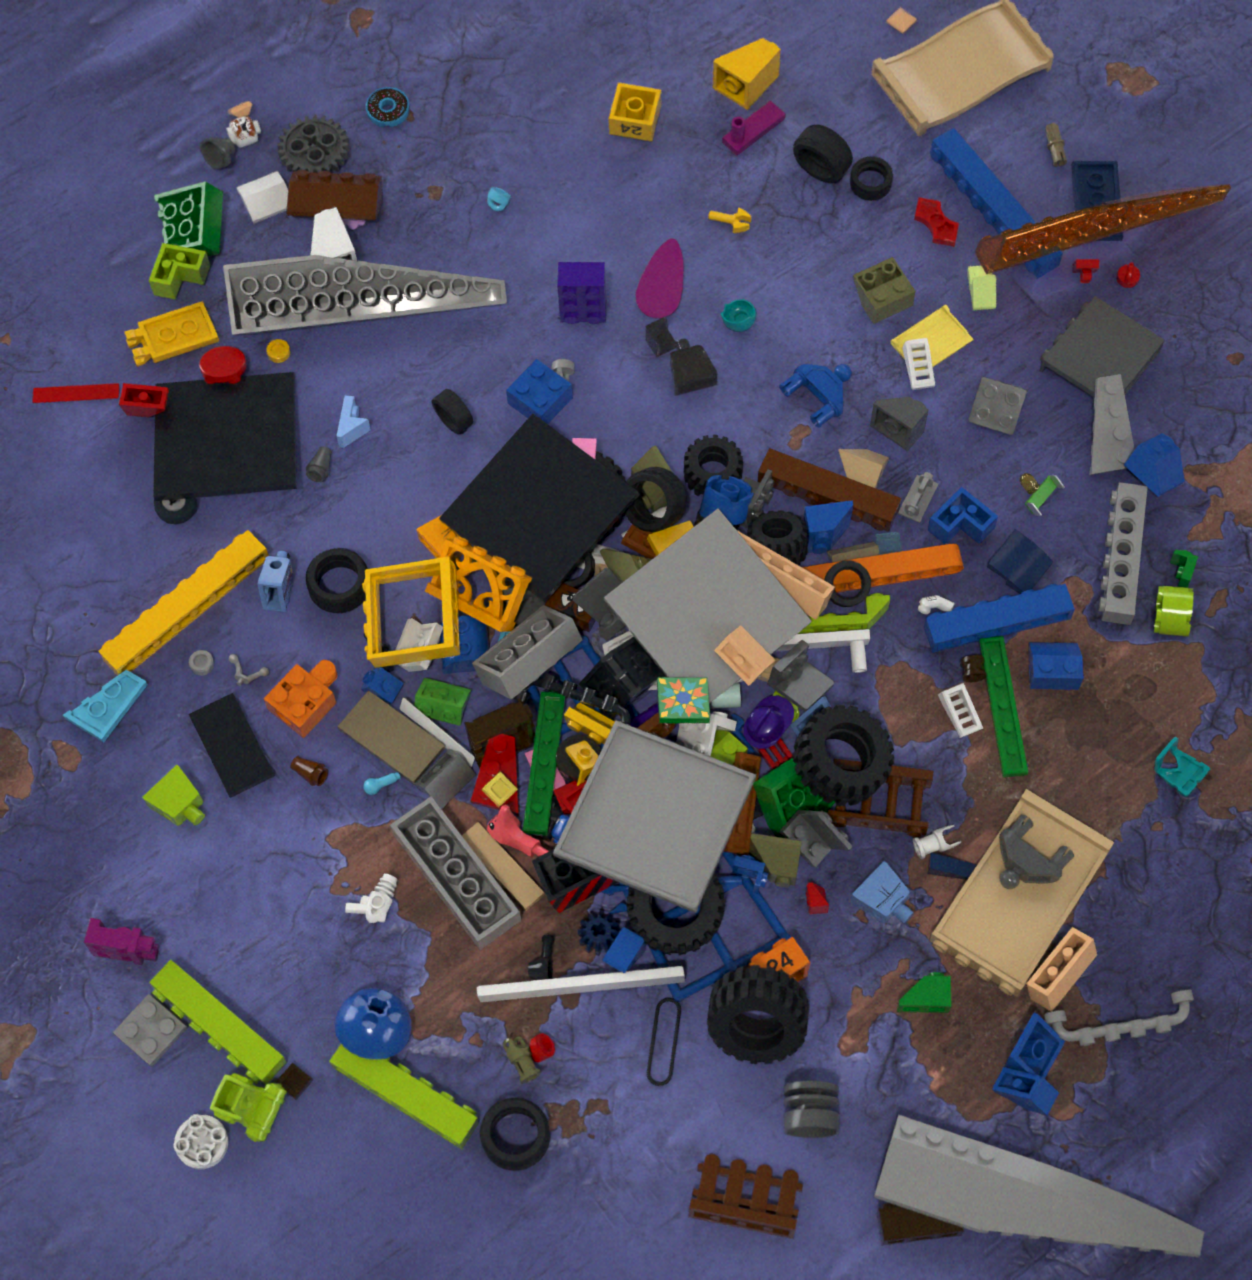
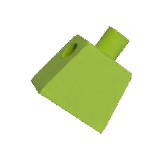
[142,765,205,826]

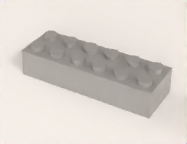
[390,796,521,950]

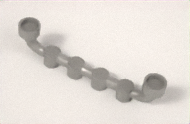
[1044,990,1194,1046]

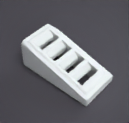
[902,338,935,390]
[938,683,983,738]

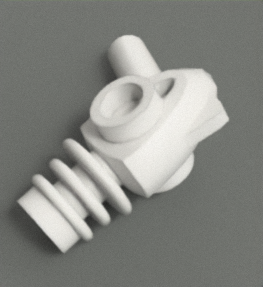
[345,874,398,923]

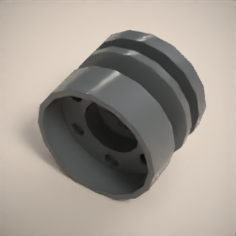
[783,1080,839,1138]

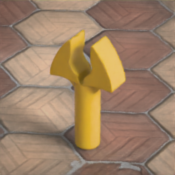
[708,208,751,233]

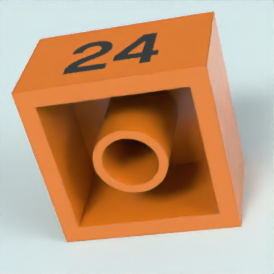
[749,937,810,982]

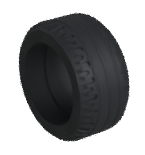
[793,125,853,183]
[624,467,687,532]
[305,548,368,614]
[480,1097,550,1171]

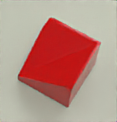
[806,882,829,915]

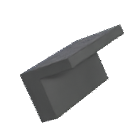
[414,749,476,809]

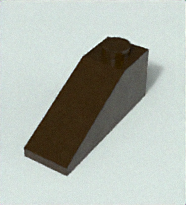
[877,1203,964,1246]

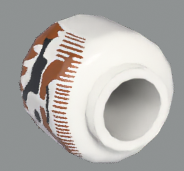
[226,116,261,148]

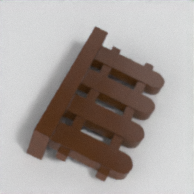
[688,1154,803,1239]

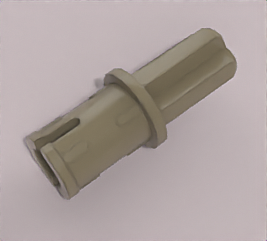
[1045,123,1068,167]

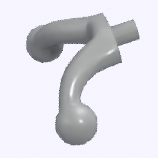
[229,654,269,686]

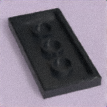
[188,693,275,798]

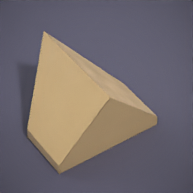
[838,449,889,488]

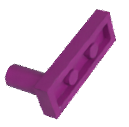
[722,100,786,156]

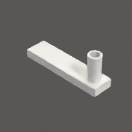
[776,629,870,673]

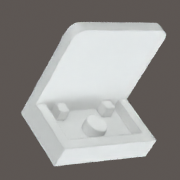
[676,711,737,757]

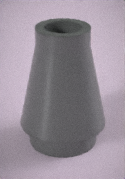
[306,446,332,482]

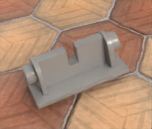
[898,472,939,523]

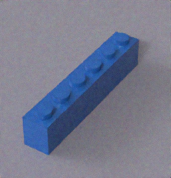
[924,584,1075,653]

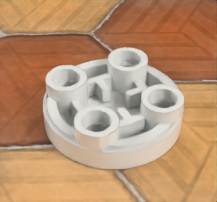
[174,1114,229,1169]

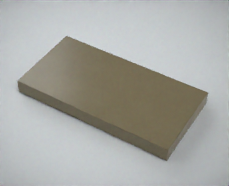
[337,691,445,785]

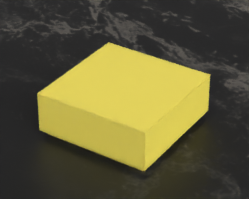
[482,772,518,807]

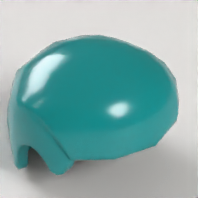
[720,299,757,332]

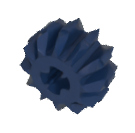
[577,911,620,956]

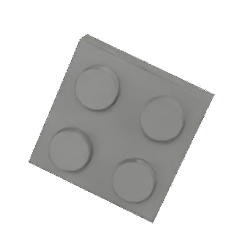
[113,994,188,1067]

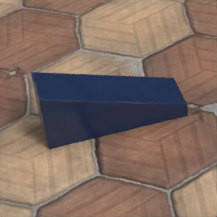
[928,853,977,880]

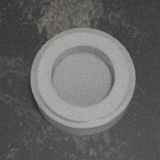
[189,650,214,676]

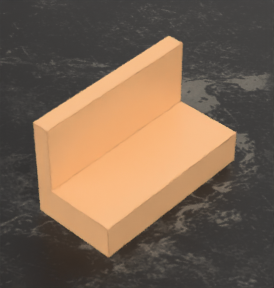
[714,625,776,686]

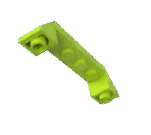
[798,593,890,634]

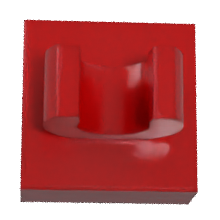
[1072,259,1099,283]

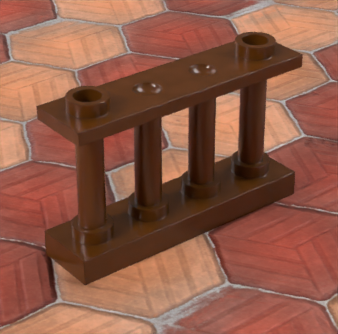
[827,758,934,837]

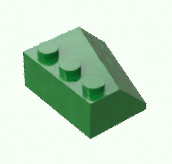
[154,181,223,257]
[753,754,835,838]

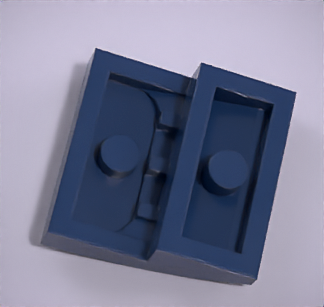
[987,529,1053,594]

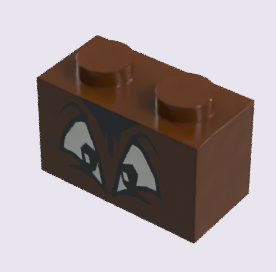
[545,583,596,633]

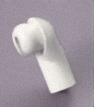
[918,595,955,615]

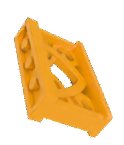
[425,536,532,632]

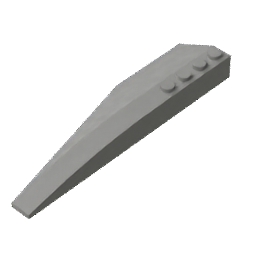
[223,255,507,336]
[874,1115,1204,1257]

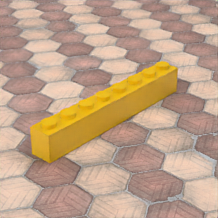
[98,530,269,676]

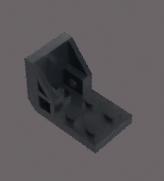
[579,637,666,720]

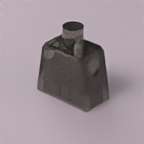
[670,339,717,396]

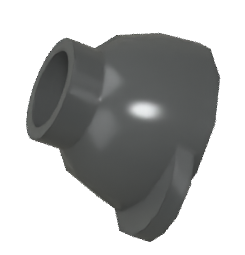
[199,137,235,169]

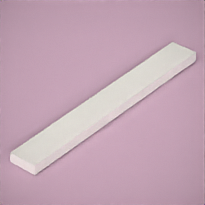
[477,966,685,1002]

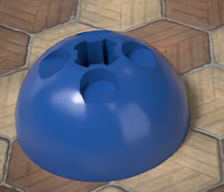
[334,988,412,1060]

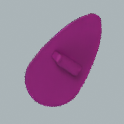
[636,238,684,319]

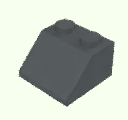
[870,397,929,451]

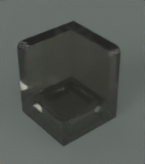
[645,317,677,357]

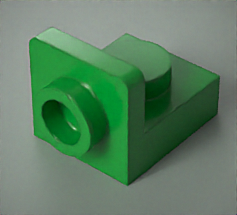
[1170,549,1198,588]

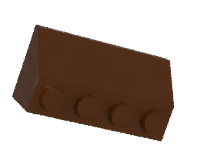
[286,170,383,220]

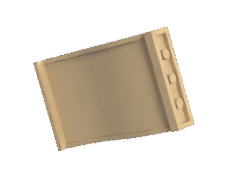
[872,0,1054,136]
[929,789,1114,997]

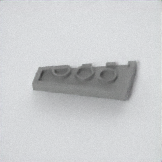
[1090,374,1135,475]

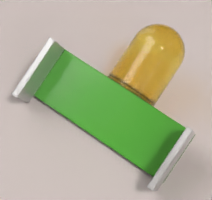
[1020,473,1065,516]

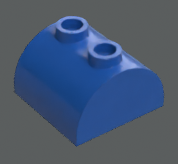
[440,616,490,674]

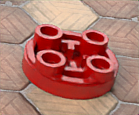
[199,346,247,384]

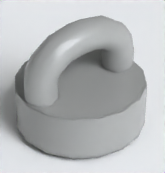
[552,359,575,381]

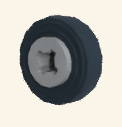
[154,498,197,525]

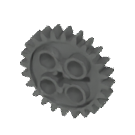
[277,114,350,173]

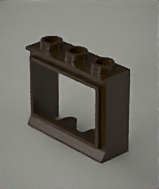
[464,698,535,769]

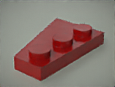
[470,734,519,815]

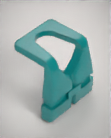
[1154,737,1210,797]

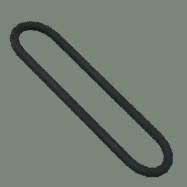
[647,998,681,1086]

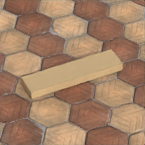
[462,822,545,911]

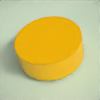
[266,339,290,363]

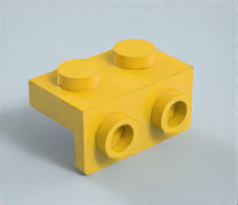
[564,703,615,745]

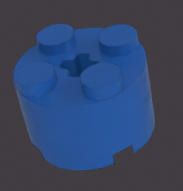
[699,475,754,526]

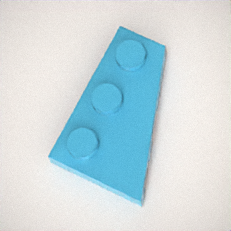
[63,670,148,743]

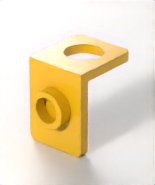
[565,740,599,786]

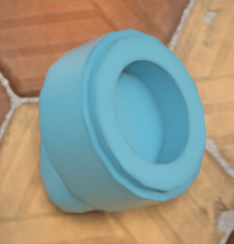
[487,187,511,211]

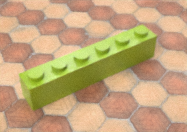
[149,959,287,1086]
[329,1044,479,1150]

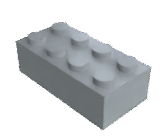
[472,605,582,699]

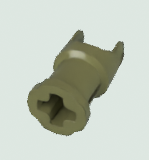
[503,1036,541,1084]

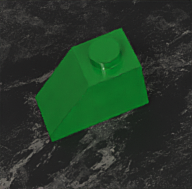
[897,972,951,1013]

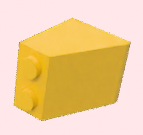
[713,38,781,110]

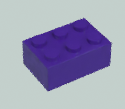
[557,262,606,324]

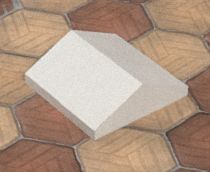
[237,171,288,223]

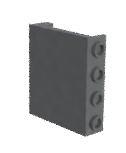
[1040,296,1165,397]

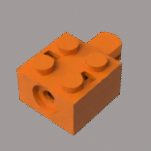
[264,660,338,738]

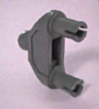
[999,815,1074,889]

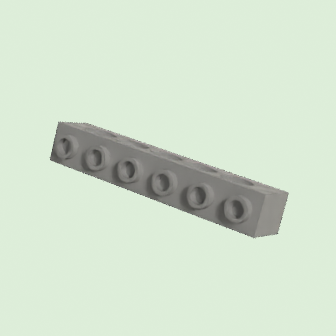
[1098,482,1148,625]

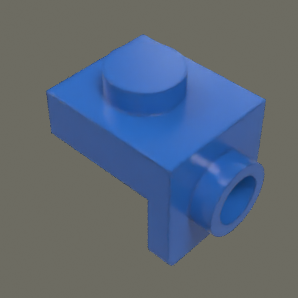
[361,667,404,704]
[732,855,768,894]

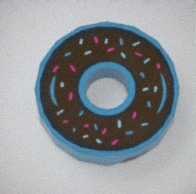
[366,87,410,127]

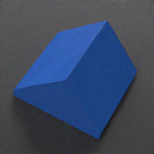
[1005,1013,1065,1079]

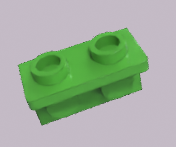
[414,678,471,726]

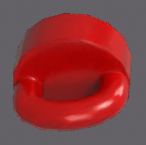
[1116,262,1140,288]
[529,1033,555,1063]

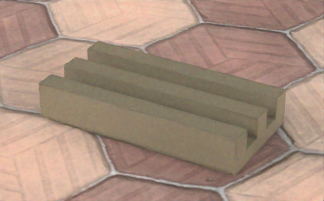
[827,542,879,562]

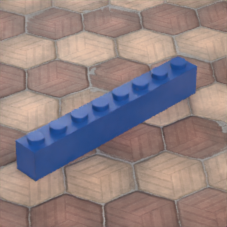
[930,128,1063,279]

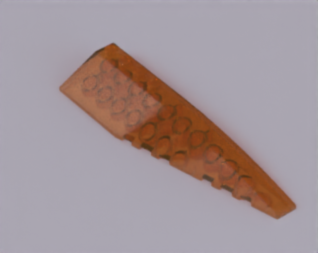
[975,184,1231,275]

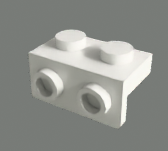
[396,618,443,672]

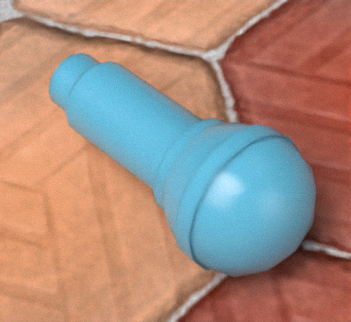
[363,772,401,795]

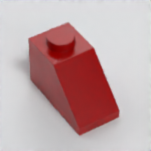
[119,383,169,418]

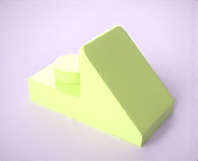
[967,265,996,310]

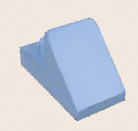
[336,396,371,448]

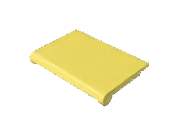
[890,305,973,371]

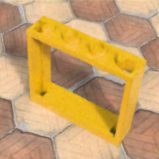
[362,557,460,668]

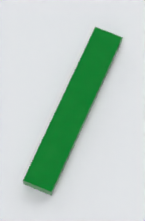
[979,636,1028,778]
[523,691,566,835]

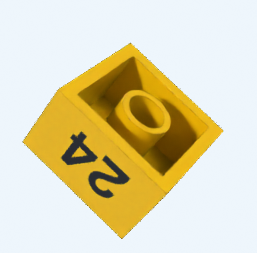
[609,83,661,141]

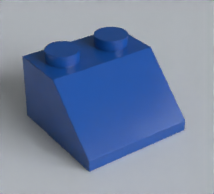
[1124,433,1184,497]
[803,500,853,554]
[1028,642,1083,690]

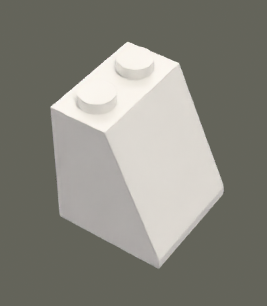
[311,207,357,261]

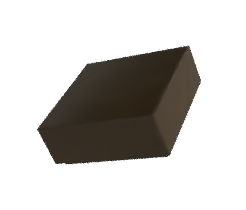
[275,1062,313,1100]

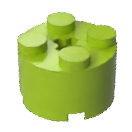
[1154,586,1194,637]

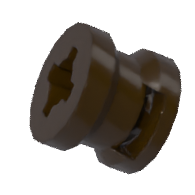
[960,655,987,683]

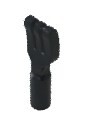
[542,794,563,842]

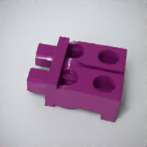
[84,918,160,965]

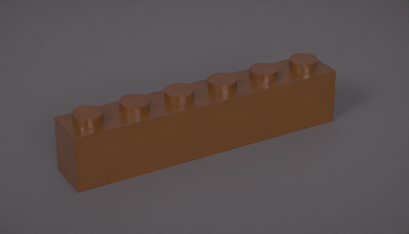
[757,448,901,532]

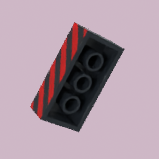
[532,849,618,913]

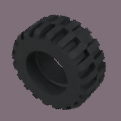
[793,705,895,806]
[627,872,725,955]
[707,965,809,1065]

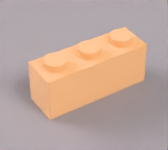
[1026,927,1097,1012]

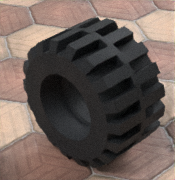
[684,434,743,496]
[747,510,808,565]

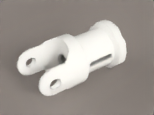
[913,825,961,860]

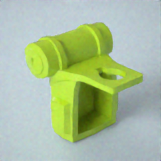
[209,1073,287,1142]

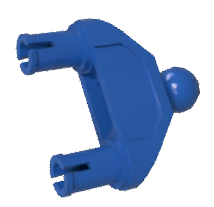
[779,364,852,428]

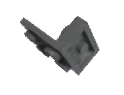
[968,376,1028,435]
[738,469,774,529]
[572,567,625,641]
[767,640,834,712]
[779,810,852,867]

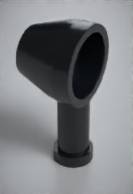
[528,935,555,980]

